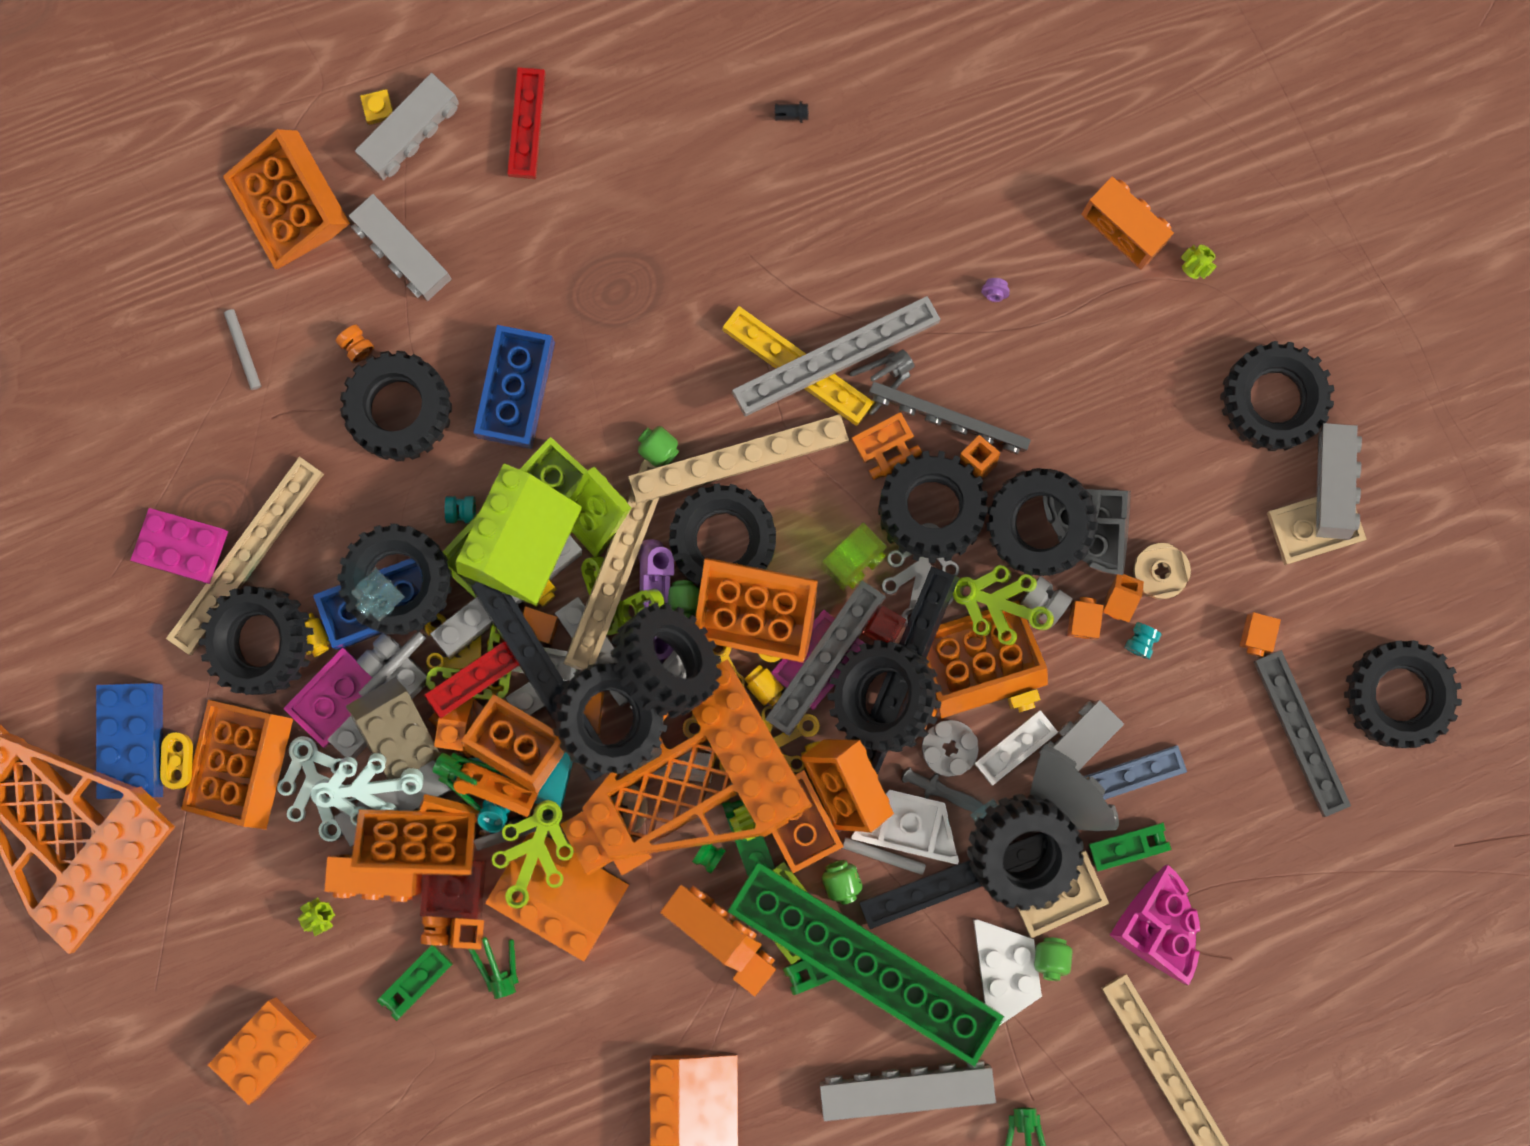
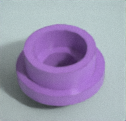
[982,278,1010,302]

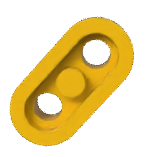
[160,732,193,789]

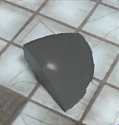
[1043,489,1131,575]
[1030,744,1119,831]

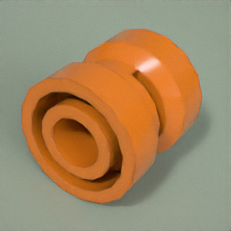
[335,324,374,363]
[420,914,451,945]

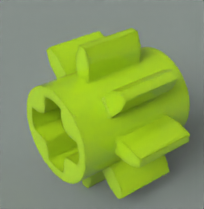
[1181,245,1217,279]
[729,805,756,841]
[298,898,335,936]

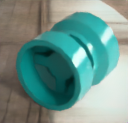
[444,496,476,524]
[1124,622,1162,660]
[477,799,510,833]

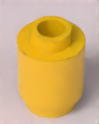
[304,613,330,657]
[744,665,785,707]

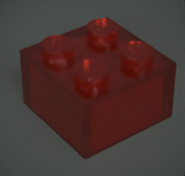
[420,859,486,920]

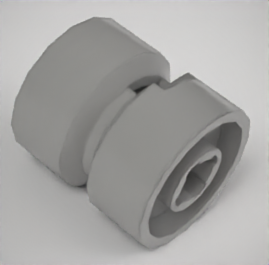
[1019,576,1072,628]
[356,633,410,677]

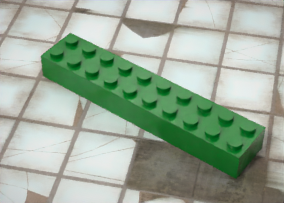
[728,861,1005,1067]

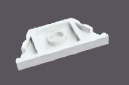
[851,790,959,865]
[973,919,1042,1025]

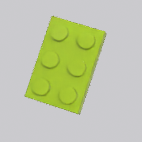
[570,467,632,557]

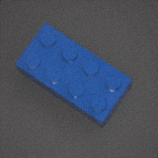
[474,325,555,449]
[313,558,444,650]
[96,683,163,799]

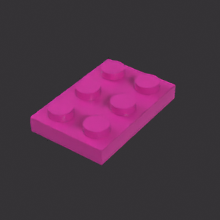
[130,508,228,584]
[771,610,864,710]
[283,648,373,748]

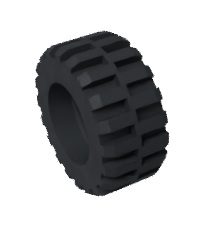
[340,350,452,461]
[986,468,1098,576]
[967,794,1084,911]

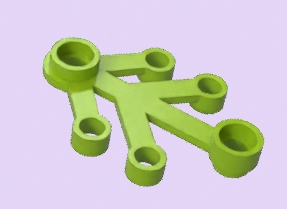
[953,565,1054,645]
[492,800,574,909]

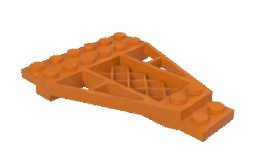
[560,659,812,875]
[0,724,175,954]

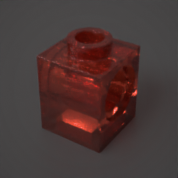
[862,605,907,643]

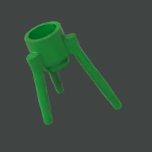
[432,753,503,811]
[468,937,519,999]
[1005,1107,1046,1146]

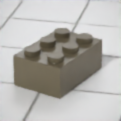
[345,677,440,780]

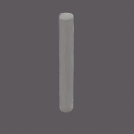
[224,309,261,390]
[359,631,426,696]
[843,837,926,875]

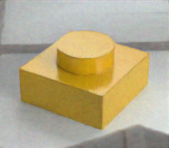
[360,89,393,125]
[534,580,558,607]
[1007,689,1041,713]

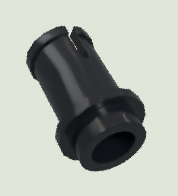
[775,101,809,123]

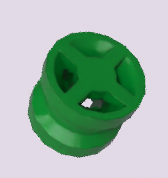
[692,844,726,874]

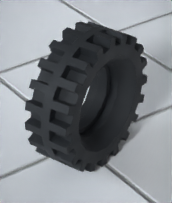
[1220,341,1335,452]
[878,451,988,563]
[669,483,776,586]
[337,524,452,635]
[199,586,314,695]
[611,603,722,718]
[828,640,942,753]
[1344,640,1462,748]
[552,662,668,774]

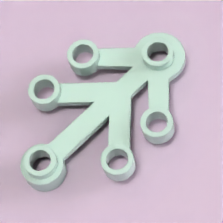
[277,736,356,842]
[311,753,424,826]

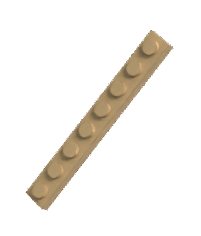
[628,414,849,505]
[166,456,324,655]
[563,460,661,670]
[1101,973,1229,1146]

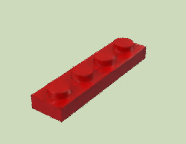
[508,67,546,179]
[424,641,519,719]

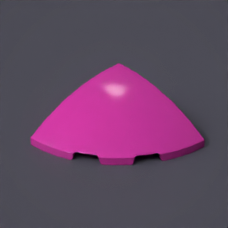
[1110,865,1200,985]

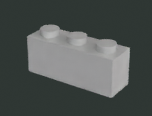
[1037,700,1124,771]

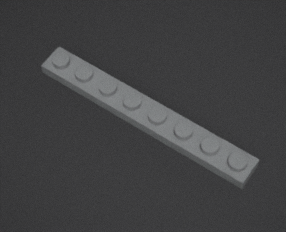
[732,296,941,417]

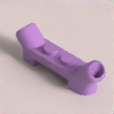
[637,539,674,665]

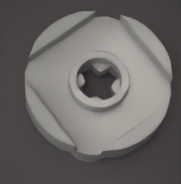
[921,720,979,777]

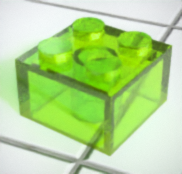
[821,522,887,591]

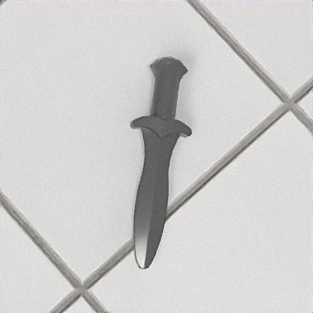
[901,767,987,814]

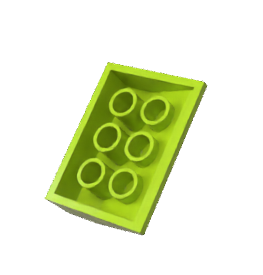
[456,464,582,606]

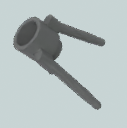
[849,349,915,415]

